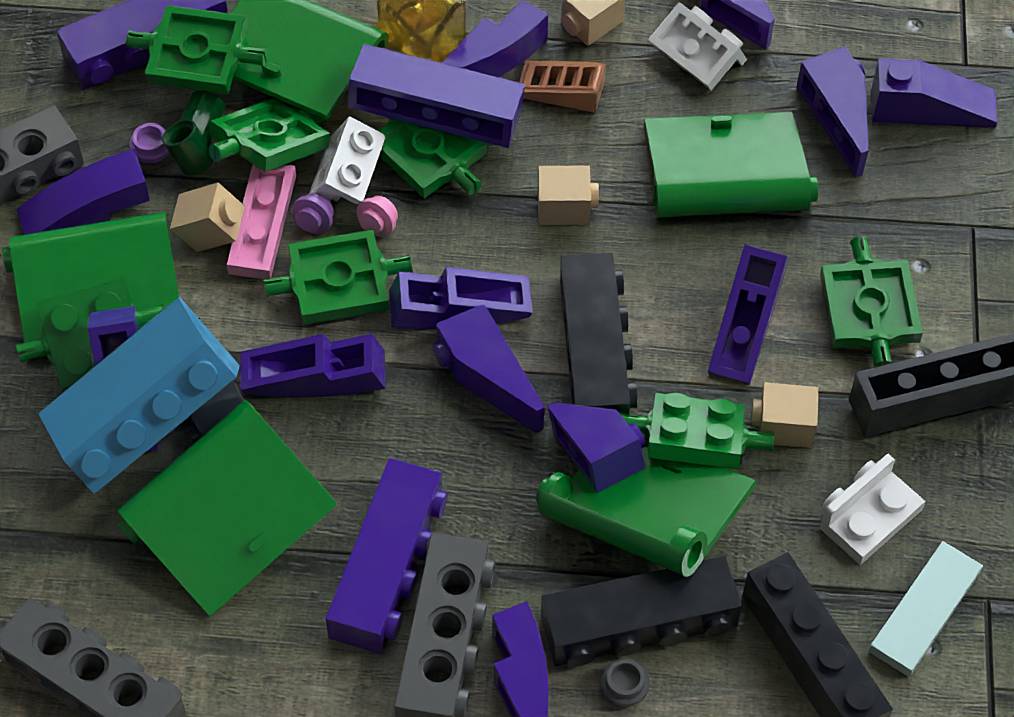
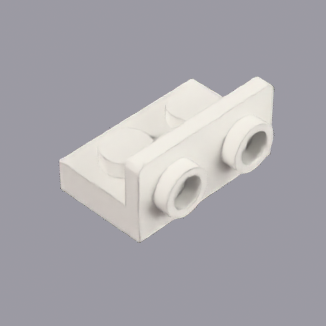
[648,2,747,90]
[309,116,385,204]
[820,454,926,565]

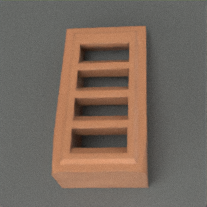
[519,61,606,113]

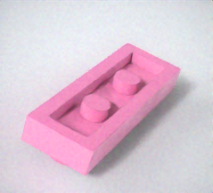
[227,164,296,279]

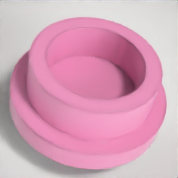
[356,196,398,237]

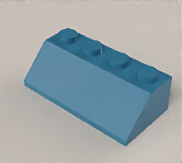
[39,296,240,494]

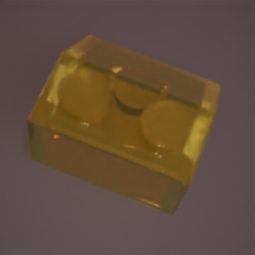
[376,0,466,63]

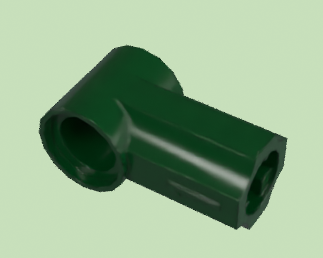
[162,91,226,175]

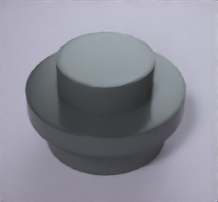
[601,659,649,707]

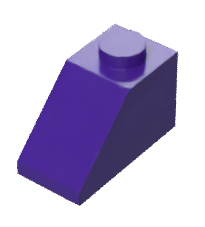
[547,402,646,493]

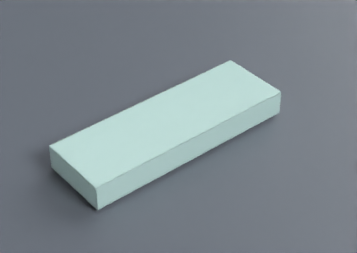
[868,541,983,677]

